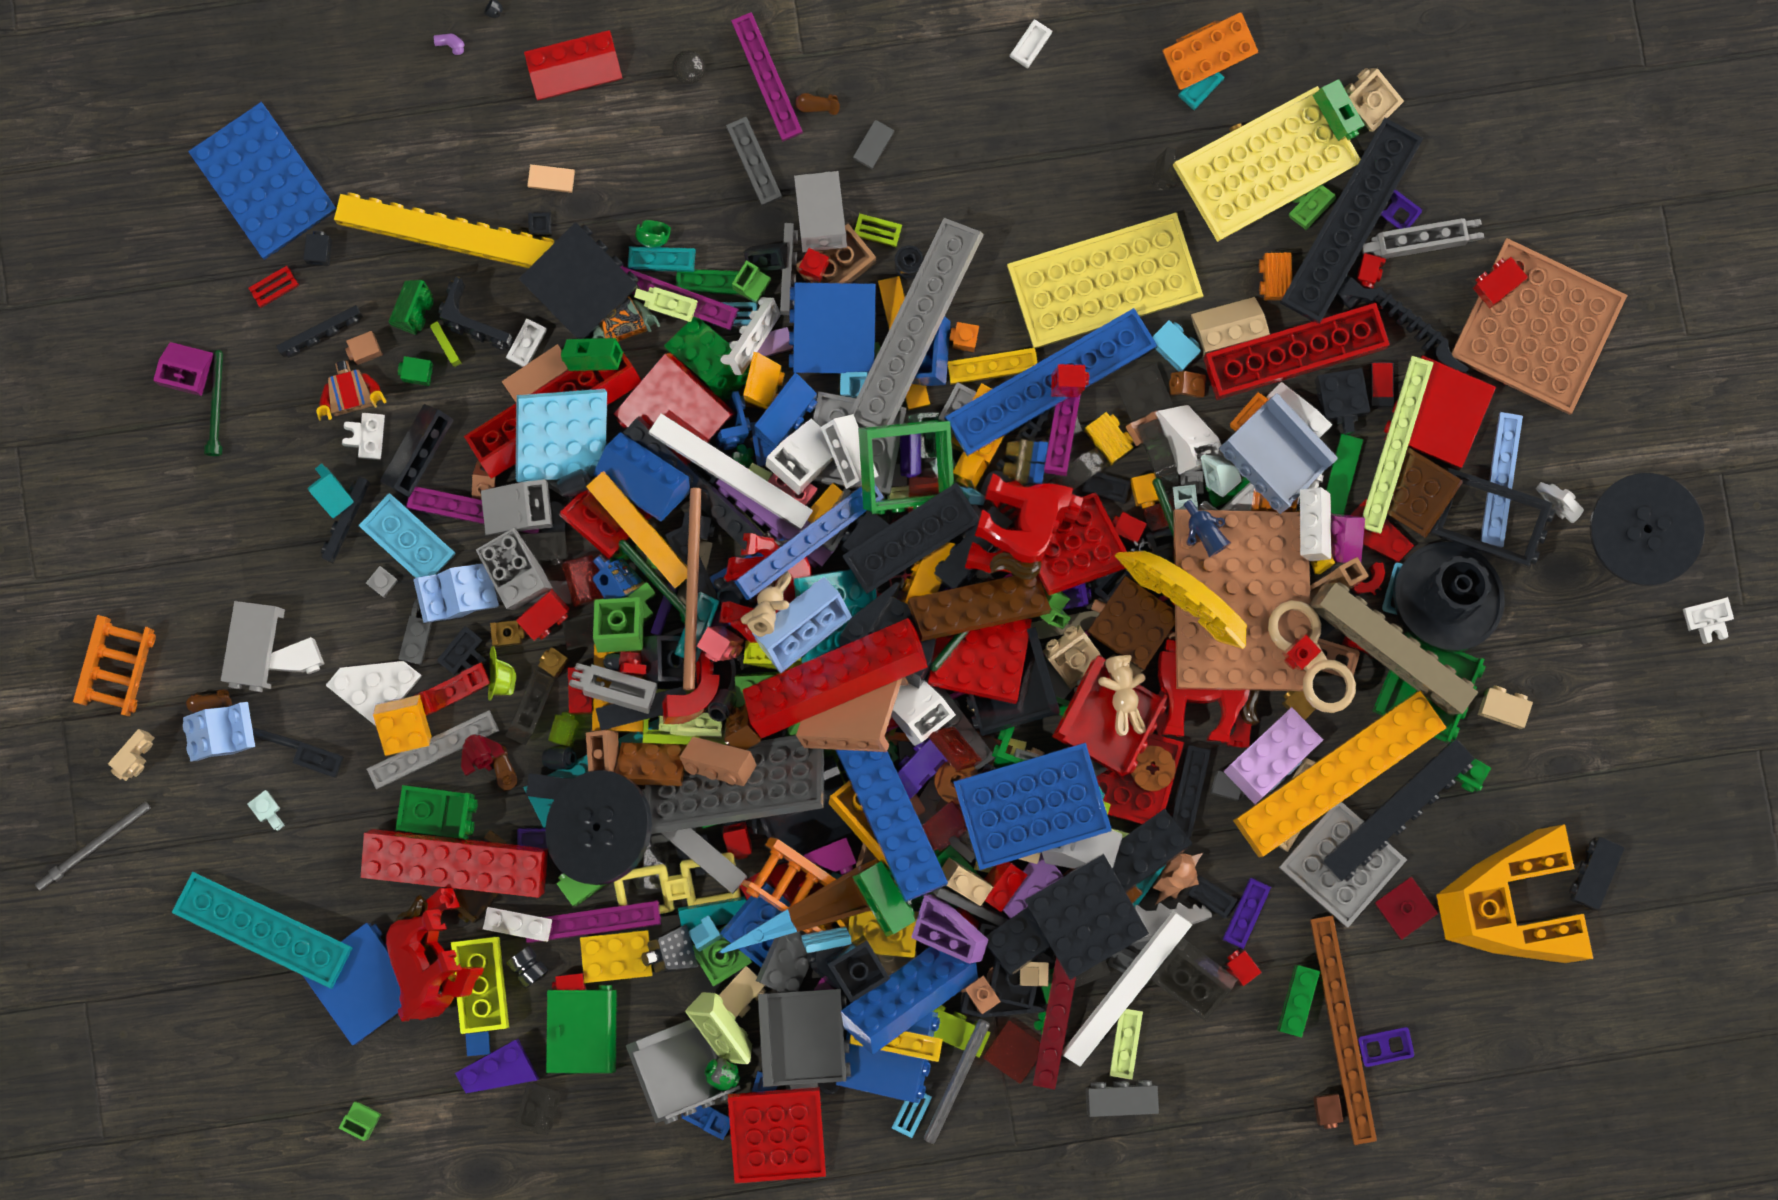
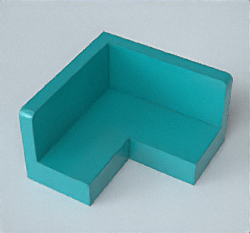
[308,463,354,518]

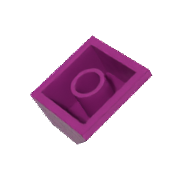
[804,838,857,875]

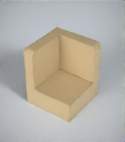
[1020,962,1049,987]

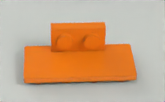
[1162,12,1258,90]

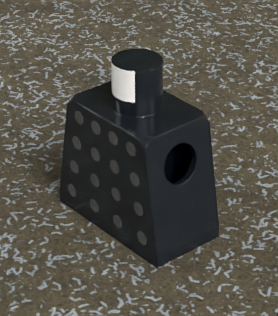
[641,925,698,973]

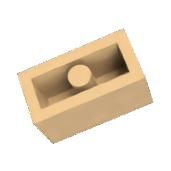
[1478,686,1533,729]
[942,858,993,906]
[719,966,766,1018]

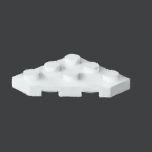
[326,661,422,726]

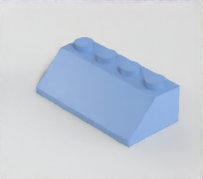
[752,577,852,673]

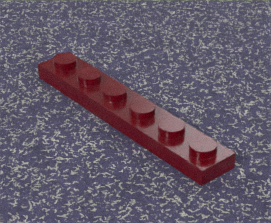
[1033,958,1076,1090]

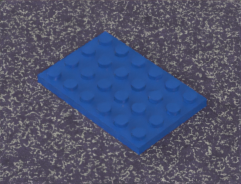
[188,102,336,260]
[954,742,1112,870]

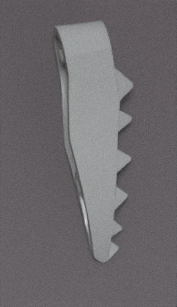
[1133,903,1212,944]

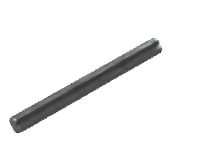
[924,1019,990,1144]

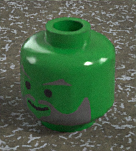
[704,1057,740,1091]

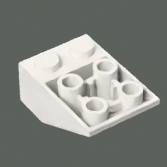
[1156,405,1224,475]
[766,419,834,495]
[891,680,956,746]

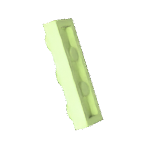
[1109,1009,1143,1080]

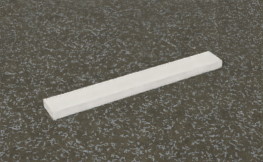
[648,414,813,530]
[1062,911,1192,1066]

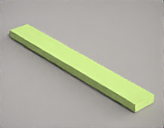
[1362,356,1434,534]

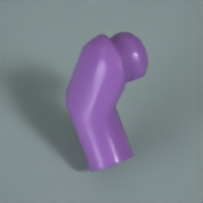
[434,34,465,55]

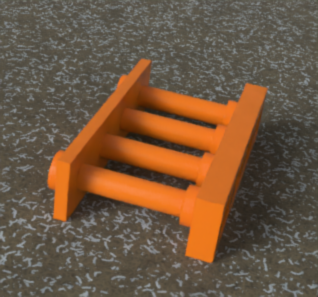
[73,615,156,717]
[741,837,836,934]

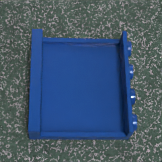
[789,282,876,373]
[303,923,401,1046]
[836,1012,940,1103]

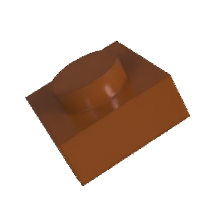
[1169,371,1206,398]

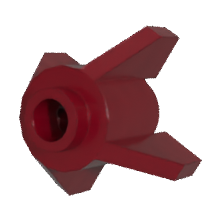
[461,734,505,776]

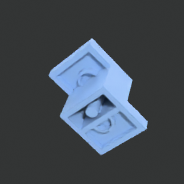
[414,563,499,623]
[183,702,255,762]

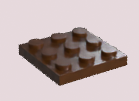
[1387,447,1463,538]
[1087,576,1175,671]

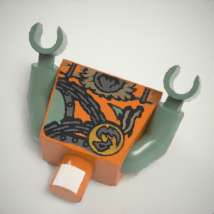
[592,296,660,341]

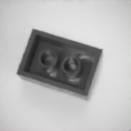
[1086,1080,1159,1117]

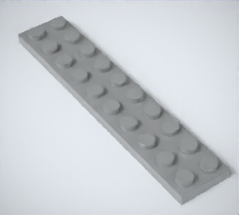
[849,218,984,427]

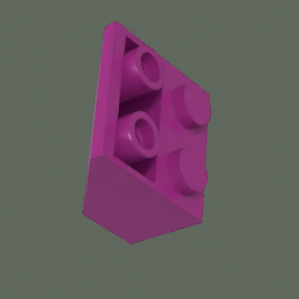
[153,342,214,396]
[1331,514,1365,563]

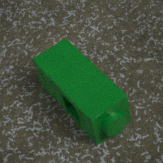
[1312,79,1365,141]
[561,338,623,371]

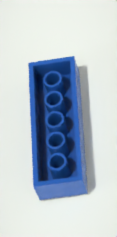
[841,947,978,1055]

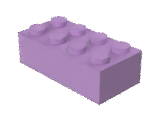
[1224,707,1323,804]

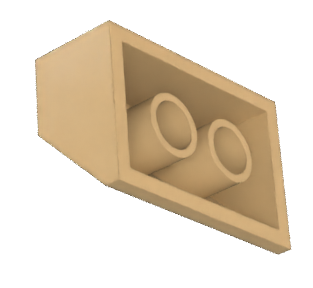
[1191,297,1270,357]

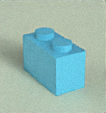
[1153,320,1201,372]

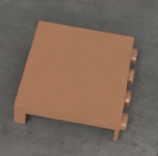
[796,677,909,752]

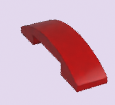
[414,663,491,716]

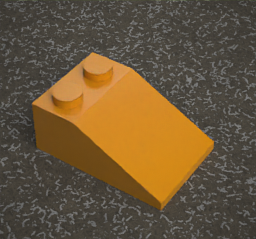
[744,352,785,411]

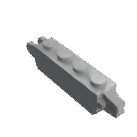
[1361,219,1484,259]

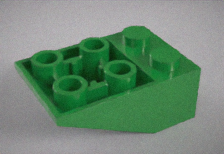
[388,280,434,335]

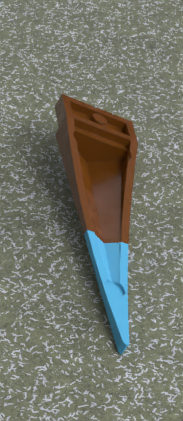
[719,859,879,953]

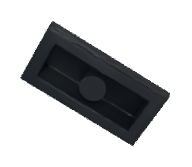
[743,242,788,271]

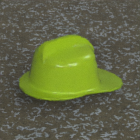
[488,646,516,701]

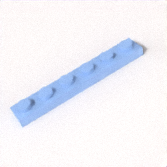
[1480,412,1523,548]

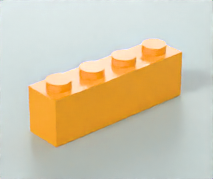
[898,541,955,604]

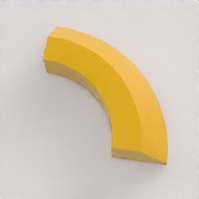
[1115,551,1247,649]

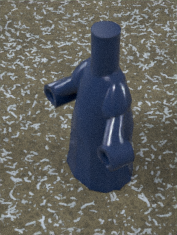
[1183,499,1231,558]

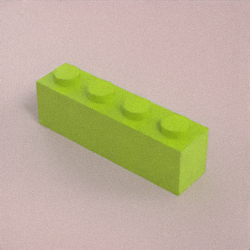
[932,1005,991,1058]

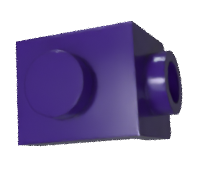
[1062,583,1091,610]

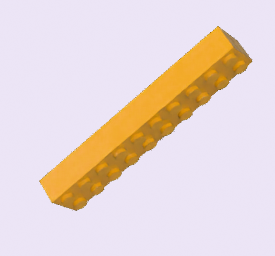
[1233,691,1446,857]

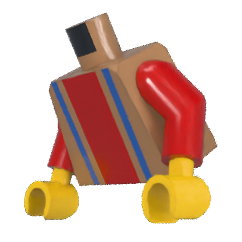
[316,360,386,421]

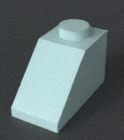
[1201,455,1241,497]

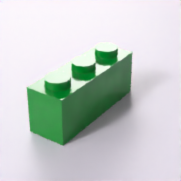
[852,861,916,937]
[1277,965,1320,1038]

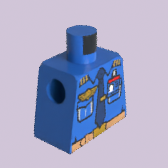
[593,553,645,599]

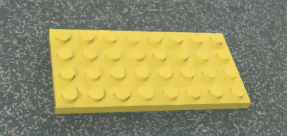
[1173,86,1361,242]
[1007,213,1203,349]

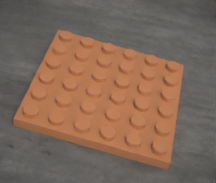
[1451,238,1627,415]

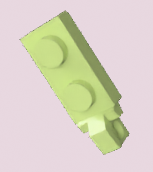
[634,287,698,322]
[659,713,722,738]

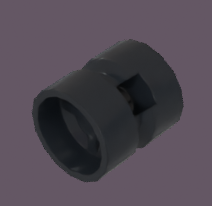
[894,245,924,280]
[506,945,548,989]

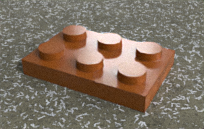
[615,742,687,786]

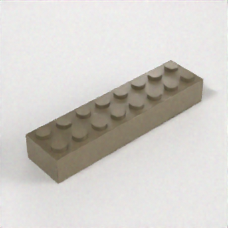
[1309,582,1478,715]

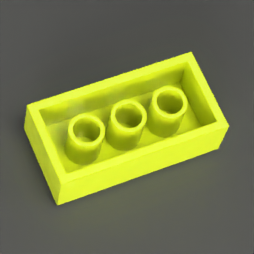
[451,937,509,1034]

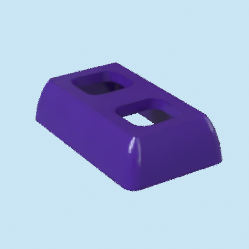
[1381,189,1422,229]
[900,433,921,478]
[1359,1027,1414,1067]

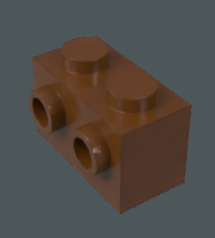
[724,704,761,750]

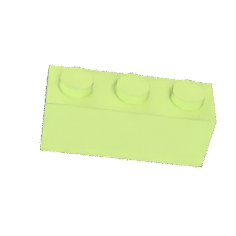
[685,992,752,1064]

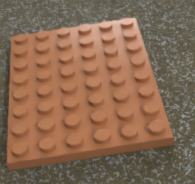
[1173,509,1311,691]

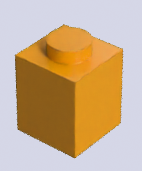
[953,451,987,489]
[1130,473,1159,509]

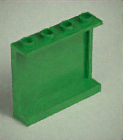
[1372,630,1485,743]

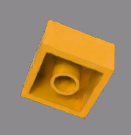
[373,695,432,756]

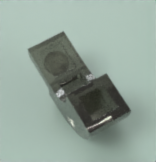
[1137,419,1180,493]
[1046,446,1111,493]

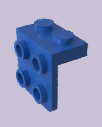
[716,391,751,450]

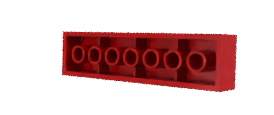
[1203,303,1390,400]
[464,352,641,479]
[742,618,928,739]
[361,829,548,898]

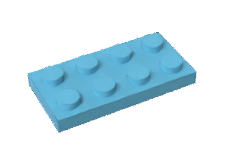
[359,493,456,578]

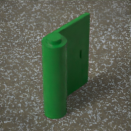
[546,985,617,1073]

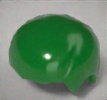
[635,220,671,248]

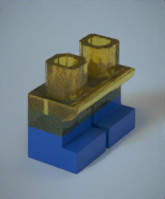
[1002,439,1048,486]

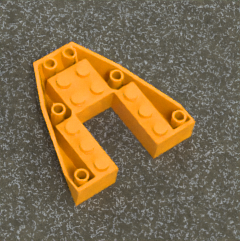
[1436,824,1593,963]

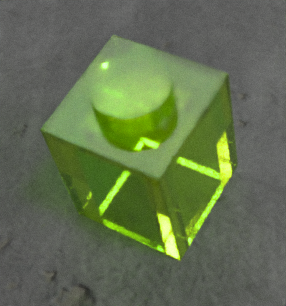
[548,712,579,748]

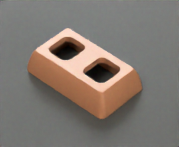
[1317,639,1360,677]

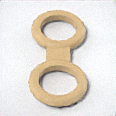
[1268,600,1356,713]

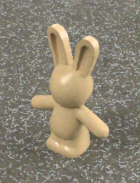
[741,571,791,637]
[1098,655,1146,736]

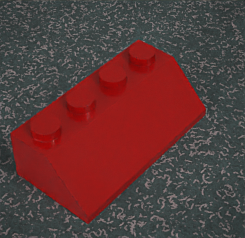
[524,30,623,101]

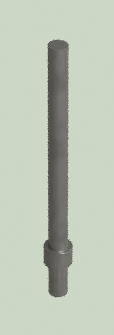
[35,801,151,891]

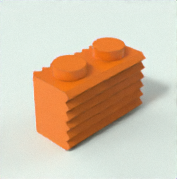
[1259,252,1292,301]

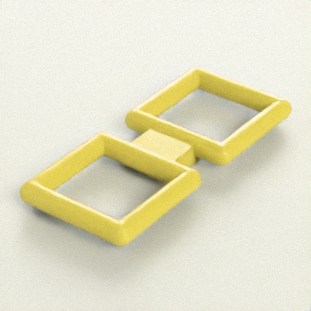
[614,852,741,914]

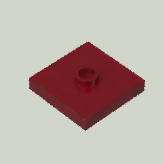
[1374,877,1438,940]

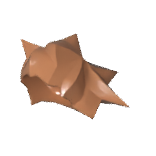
[1153,853,1203,905]

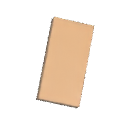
[528,164,575,193]

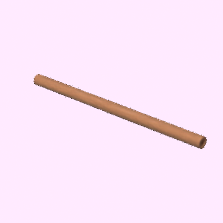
[683,488,701,690]

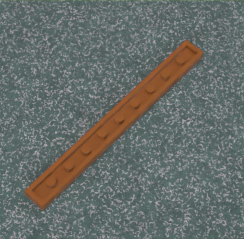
[1310,916,1377,1145]

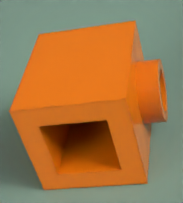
[949,322,979,352]

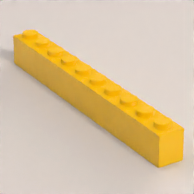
[334,193,554,268]

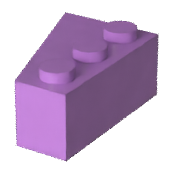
[1002,852,1063,919]
[911,893,988,964]

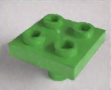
[693,925,752,987]

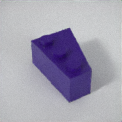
[897,738,951,799]
[455,1039,539,1093]

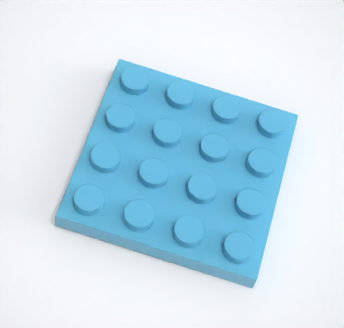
[516,389,607,482]

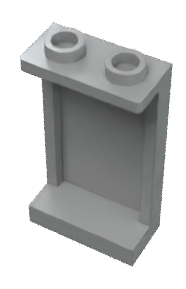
[794,171,847,252]
[221,601,285,692]

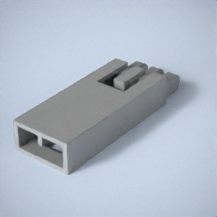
[569,663,657,714]

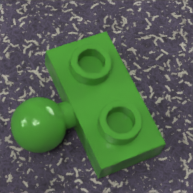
[1289,185,1336,230]

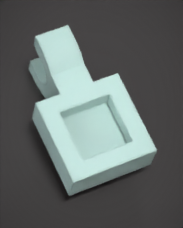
[248,790,285,831]

